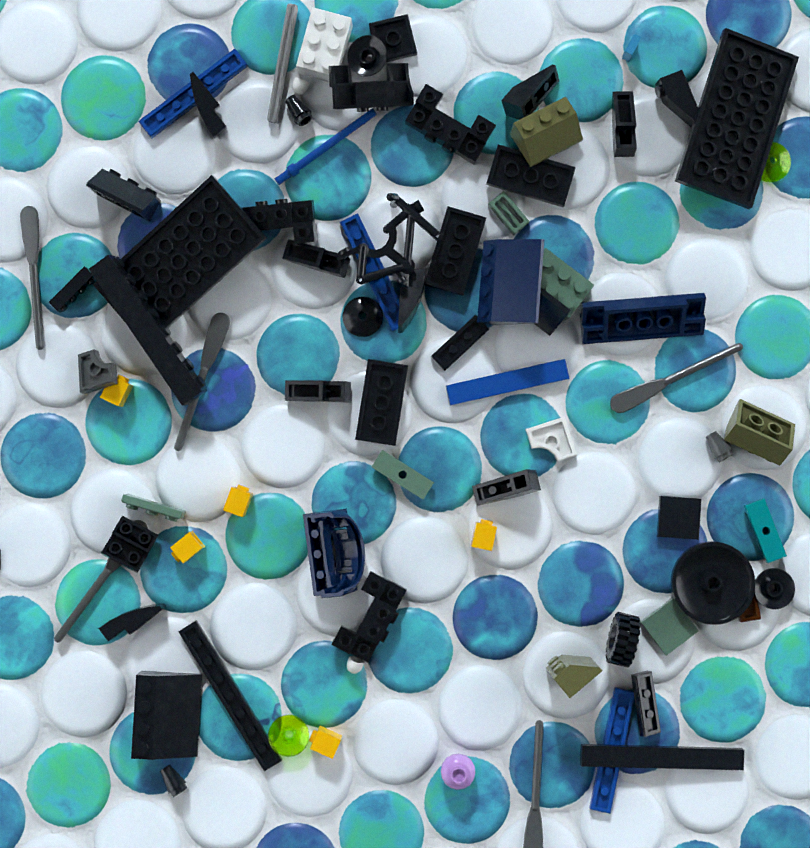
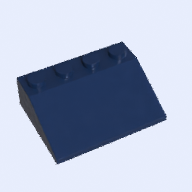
[477,239,545,325]

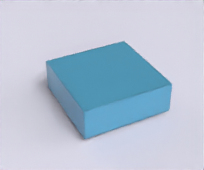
[622,34,641,62]

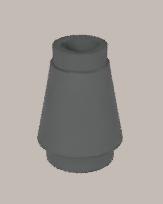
[706,431,733,462]

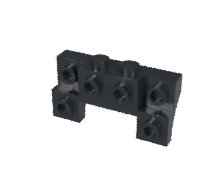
[329,63,414,112]
[405,84,496,164]
[242,199,316,244]
[331,571,407,663]

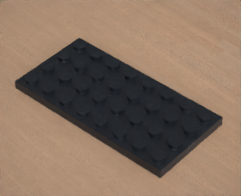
[675,28,799,209]
[93,175,267,328]

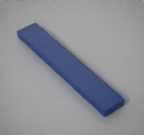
[138,49,248,139]
[340,213,411,332]
[446,359,570,406]
[589,687,634,814]

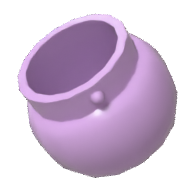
[441,753,476,790]

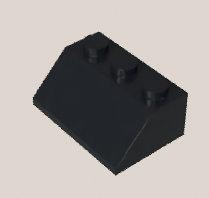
[86,168,161,222]

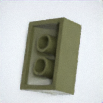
[510,97,583,167]
[724,399,795,466]
[546,655,603,698]

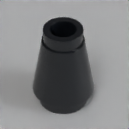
[285,95,312,126]
[160,764,187,797]

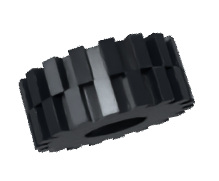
[605,612,641,668]

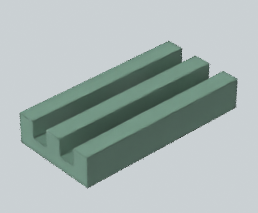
[488,191,530,236]

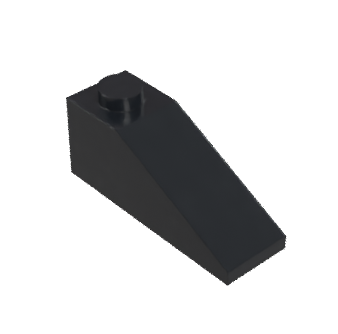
[501,64,559,120]
[655,70,698,128]
[472,469,541,506]

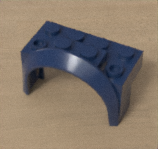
[303,508,365,598]

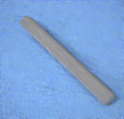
[267,4,298,123]

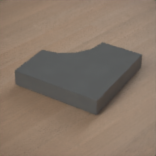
[78,349,117,394]

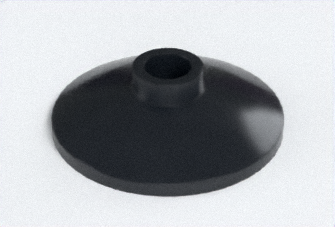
[347,35,387,77]
[343,297,383,337]
[754,568,795,609]

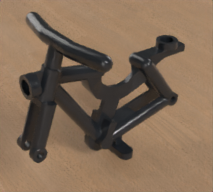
[337,193,442,285]

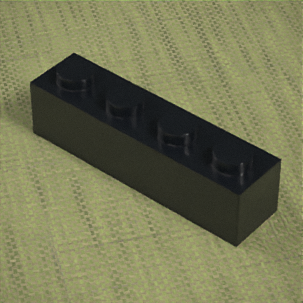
[49,266,95,313]

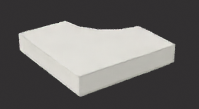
[525,417,577,462]

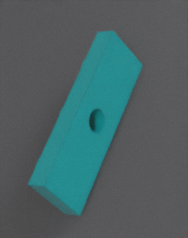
[744,498,787,563]

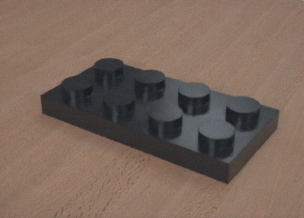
[486,144,576,207]
[424,206,487,296]
[355,359,408,446]

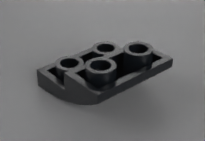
[101,516,159,573]

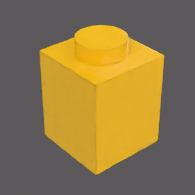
[100,374,134,407]
[223,484,253,517]
[471,519,497,551]
[170,531,206,563]
[309,726,342,759]

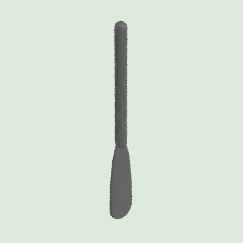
[20,206,44,350]
[174,312,230,451]
[610,343,743,413]
[54,520,148,643]
[523,720,543,848]

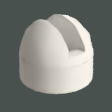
[292,77,309,95]
[346,656,364,674]

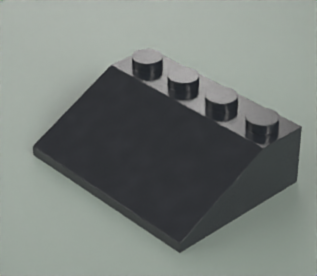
[131,671,202,760]

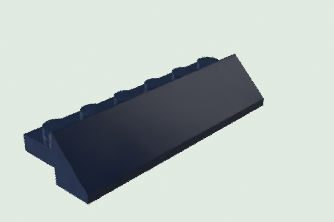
[580,293,706,344]

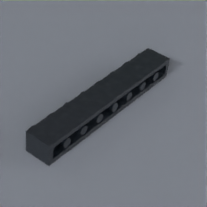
[89,255,207,406]

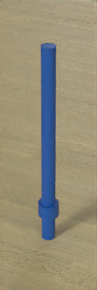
[274,108,377,185]

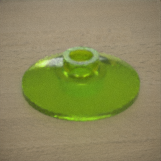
[761,142,791,182]
[268,715,309,757]

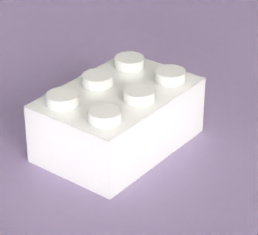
[296,7,353,82]

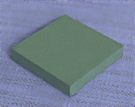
[641,597,699,656]

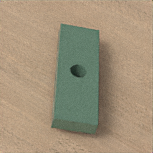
[372,450,434,499]
[121,494,186,522]

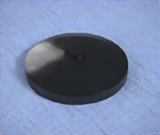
[671,541,755,625]

